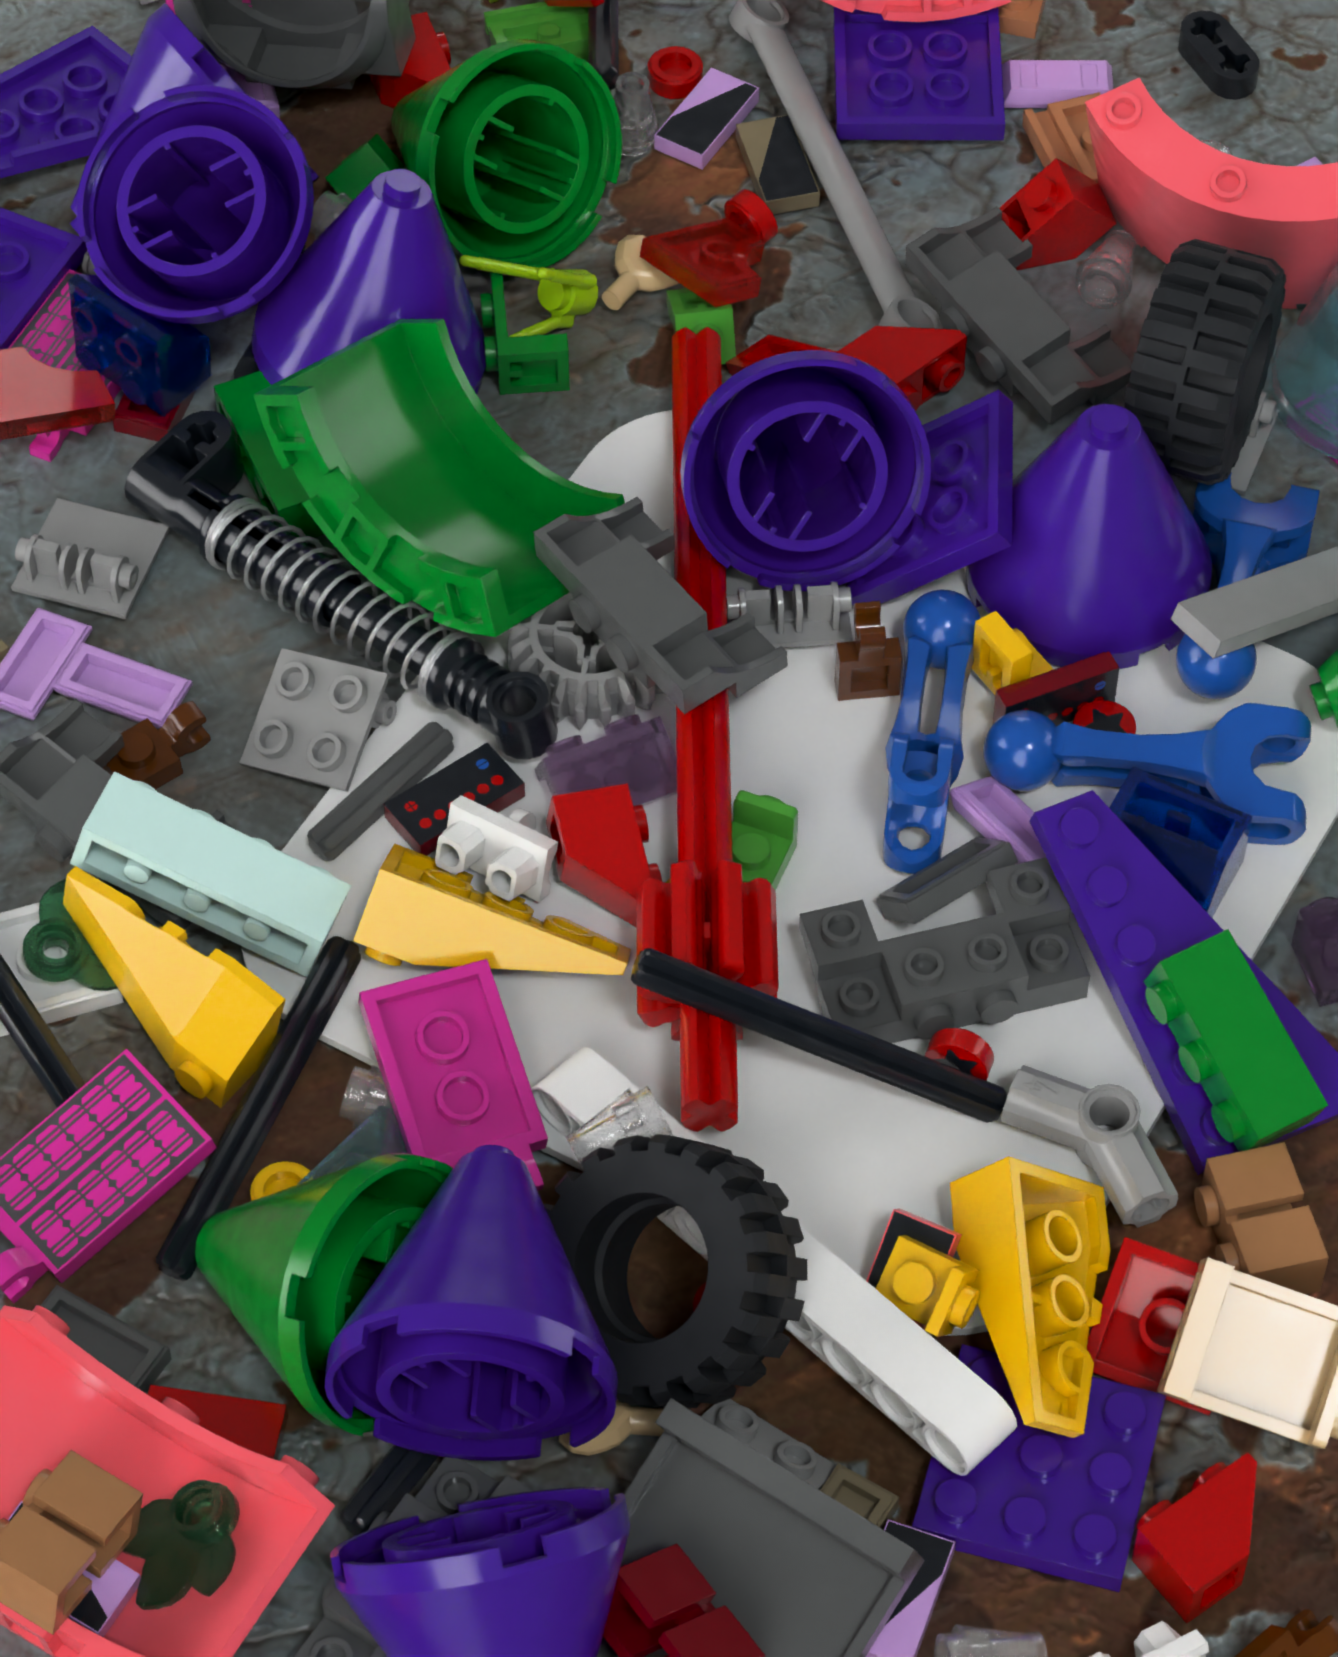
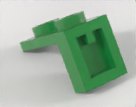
[480,272,570,395]

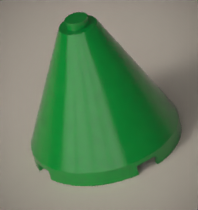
[391,39,622,268]
[195,1153,453,1436]

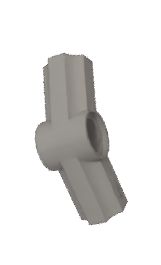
[1001,1065,1178,1228]

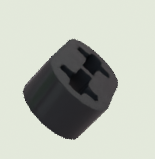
[1178,10,1260,100]

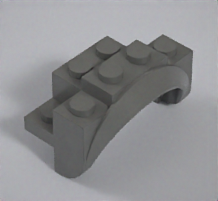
[173,0,416,90]

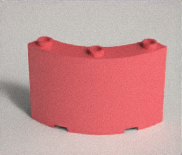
[1085,77,1338,309]
[0,1305,335,1657]

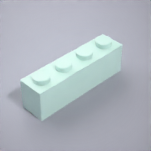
[70,771,352,977]

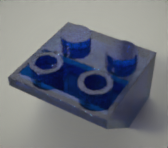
[68,273,212,417]
[1109,767,1252,918]

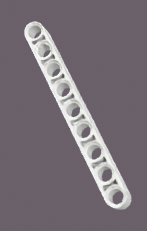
[532,1047,1017,1476]

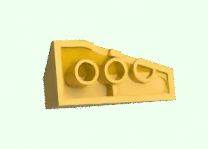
[353,843,631,975]
[63,866,286,1108]
[950,1156,1110,1438]

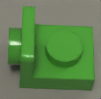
[666,288,736,365]
[732,790,798,891]

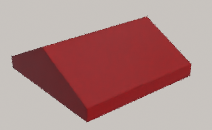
[1087,1237,1212,1416]

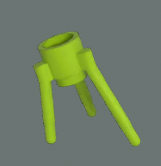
[459,255,598,337]

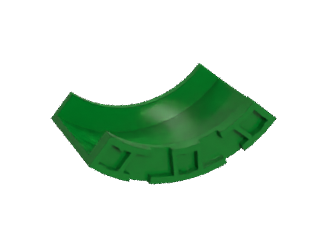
[253,319,625,637]

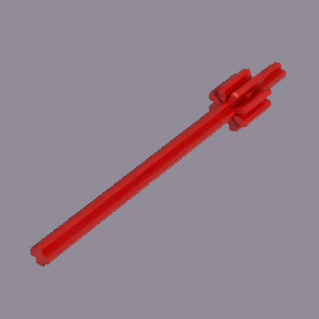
[636,327,779,1132]

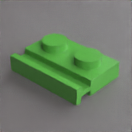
[484,1,588,60]

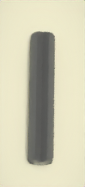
[307,722,454,861]

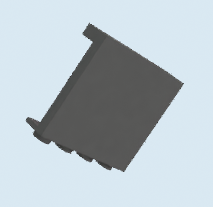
[597,1398,925,1657]

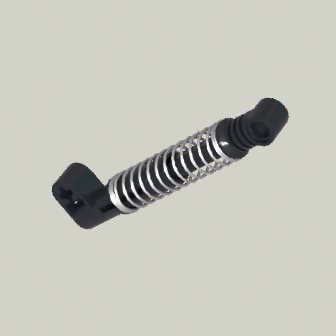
[124,411,558,759]

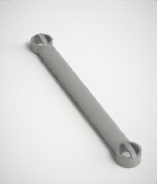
[729,0,943,329]

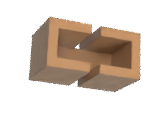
[1194,1142,1329,1294]
[0,1450,143,1635]

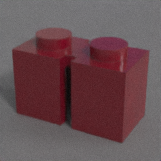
[603,1543,765,1657]

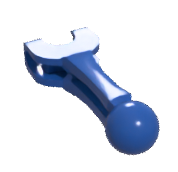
[1176,472,1320,699]
[882,589,981,874]
[983,703,1311,845]

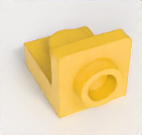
[971,611,1054,695]
[876,1235,980,1337]

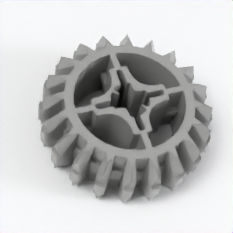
[508,592,664,730]

